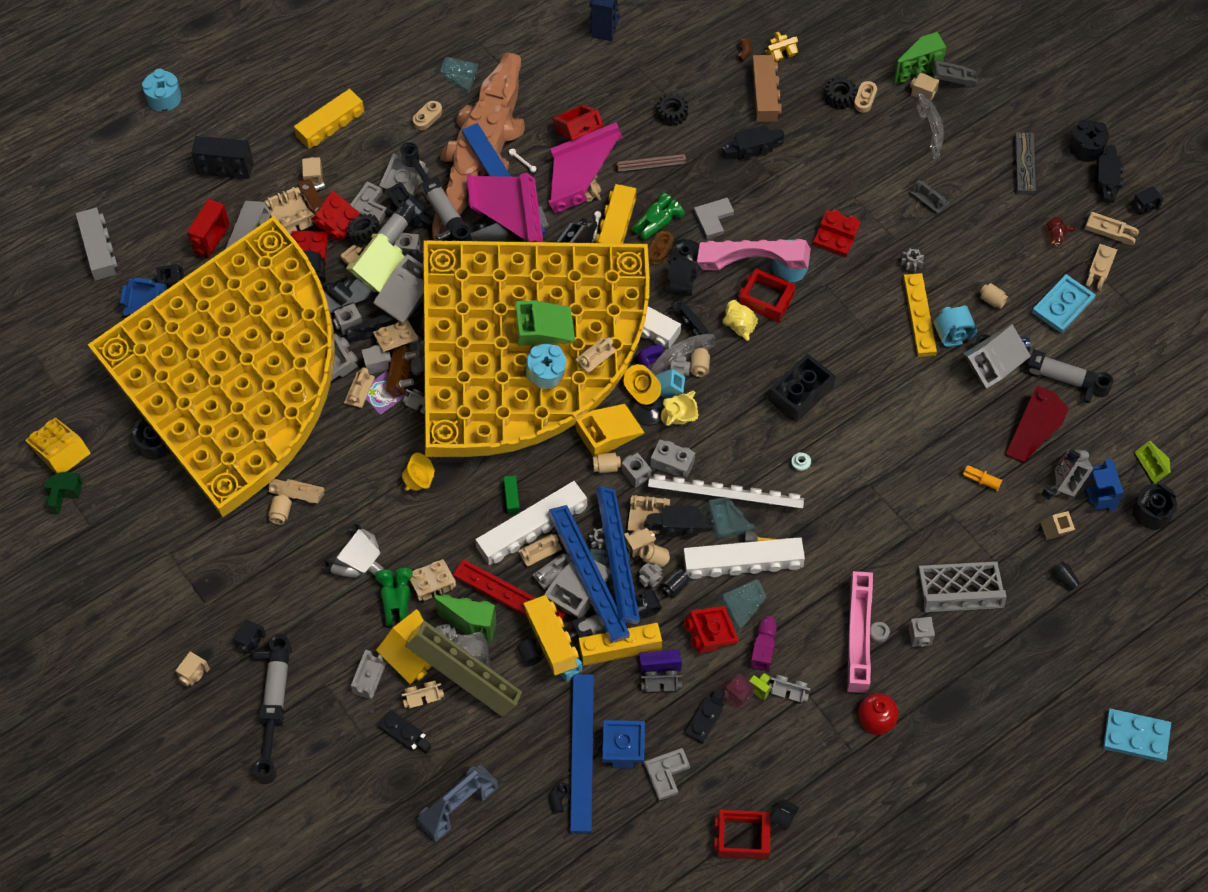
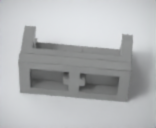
[351,650,386,700]

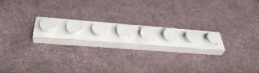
[648,474,804,508]

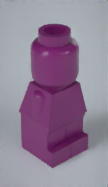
[750,616,777,671]

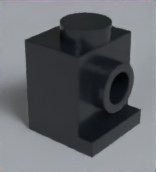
[1132,186,1164,215]
[154,264,184,288]
[234,619,266,654]

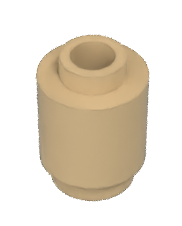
[980,283,1008,309]
[690,348,710,377]
[593,452,621,473]
[268,494,292,525]
[640,543,670,567]

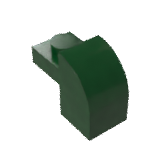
[44,472,83,515]

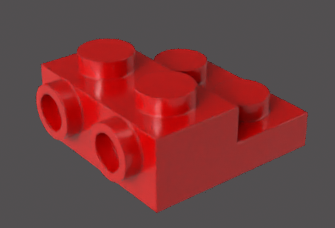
[311,190,361,241]
[813,210,861,258]
[291,231,329,266]
[684,606,739,654]

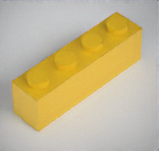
[294,89,364,149]
[596,184,636,244]
[524,595,579,676]
[579,623,662,666]

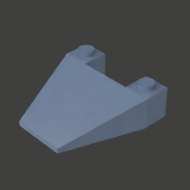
[417,763,498,842]

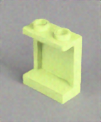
[346,233,405,292]

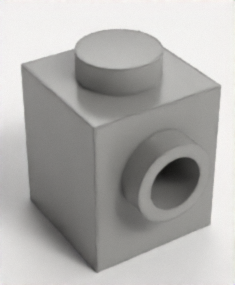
[362,345,391,375]
[909,617,935,647]

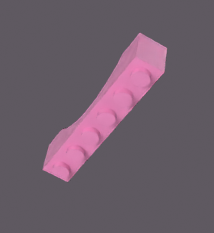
[697,239,811,270]
[847,571,873,694]

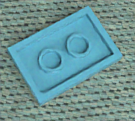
[1032,274,1096,334]
[1103,709,1171,763]

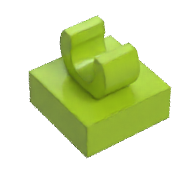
[747,673,771,701]

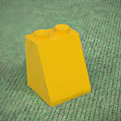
[376,609,432,684]

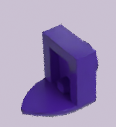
[637,344,664,371]

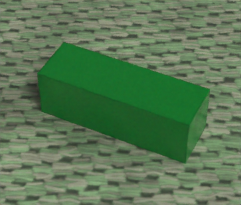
[504,475,520,514]

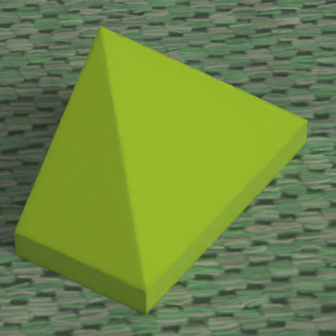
[1135,441,1171,484]

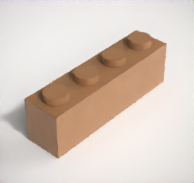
[752,55,781,122]

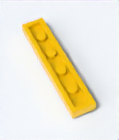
[903,273,937,357]

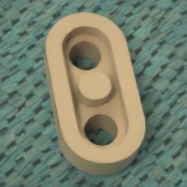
[854,81,877,113]
[413,101,442,130]

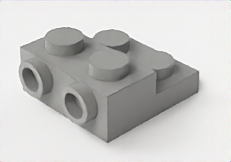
[379,153,429,196]
[331,334,358,381]

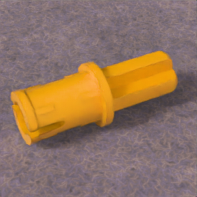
[963,466,1002,491]

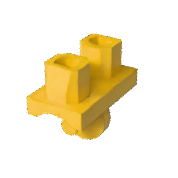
[765,32,798,62]

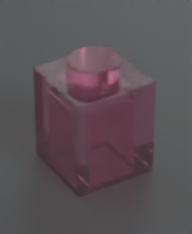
[725,673,755,709]

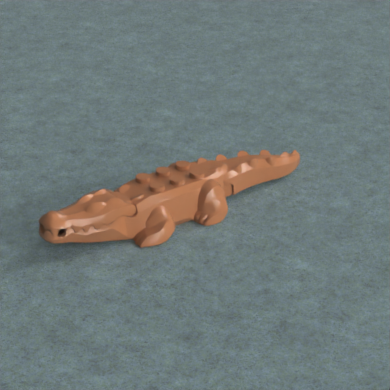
[432,53,525,241]

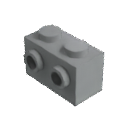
[651,440,695,480]

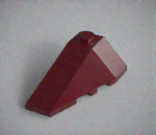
[1005,385,1069,463]

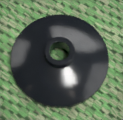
[667,239,699,266]
[630,396,664,426]

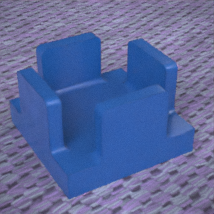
[120,278,167,316]
[1085,459,1124,512]
[603,720,645,769]

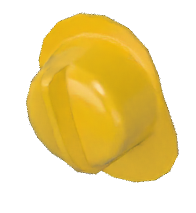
[623,364,661,405]
[402,453,434,491]

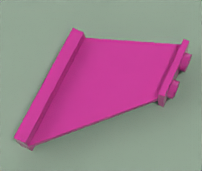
[549,122,623,213]
[466,173,543,242]

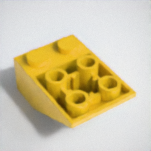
[576,404,644,457]
[25,418,91,474]

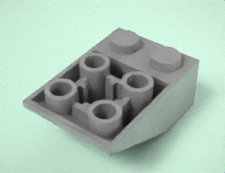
[373,254,424,324]
[963,324,1030,388]
[544,560,611,619]

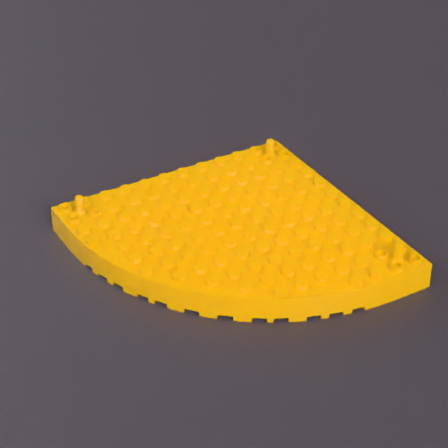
[88,216,335,517]
[423,241,649,457]

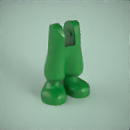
[631,192,685,241]
[375,568,413,626]

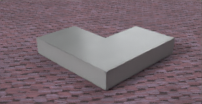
[350,182,386,224]
[694,198,734,239]
[644,748,690,801]

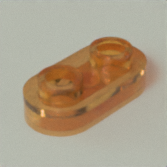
[648,231,674,264]

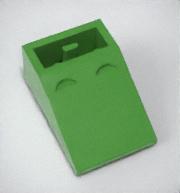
[894,32,946,84]
[514,300,575,346]
[435,594,496,643]

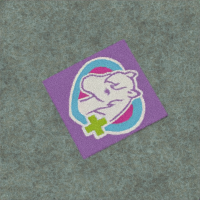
[366,371,408,415]

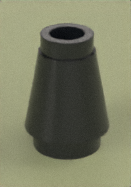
[1052,561,1080,591]

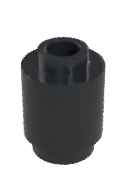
[661,569,690,598]

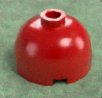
[857,693,899,735]

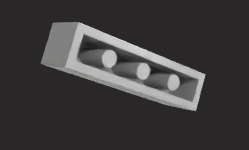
[226,201,271,249]
[76,207,118,281]

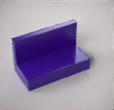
[639,649,682,675]

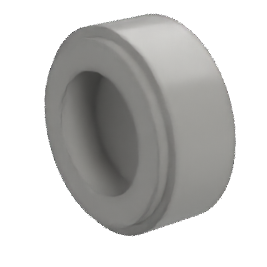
[870,622,890,643]

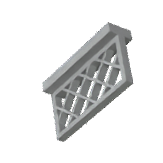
[918,562,1007,612]

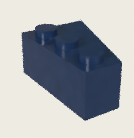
[589,0,620,41]

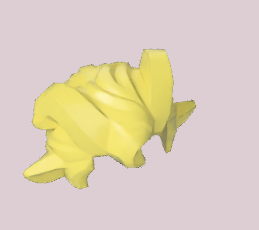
[722,300,758,341]
[661,391,699,426]

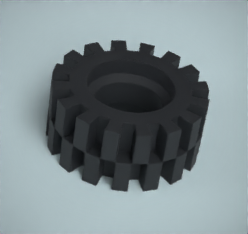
[824,76,857,110]
[656,93,688,126]
[347,214,381,246]

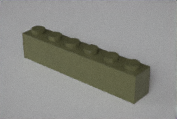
[405,621,522,717]

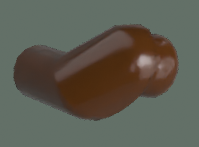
[737,38,752,62]

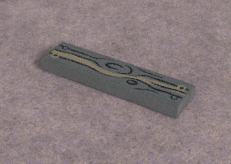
[1015,132,1036,195]

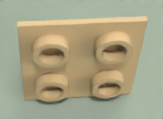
[264,187,308,221]
[373,320,418,352]
[627,495,670,534]
[410,559,456,601]

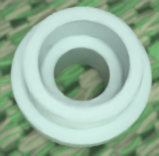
[792,453,811,471]

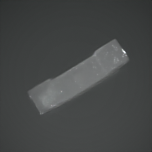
[916,93,944,160]
[651,334,715,376]

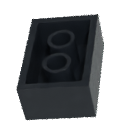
[191,136,254,179]
[768,353,836,423]

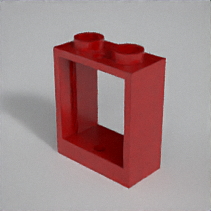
[552,104,604,141]
[187,199,230,258]
[738,269,796,323]
[714,810,771,860]

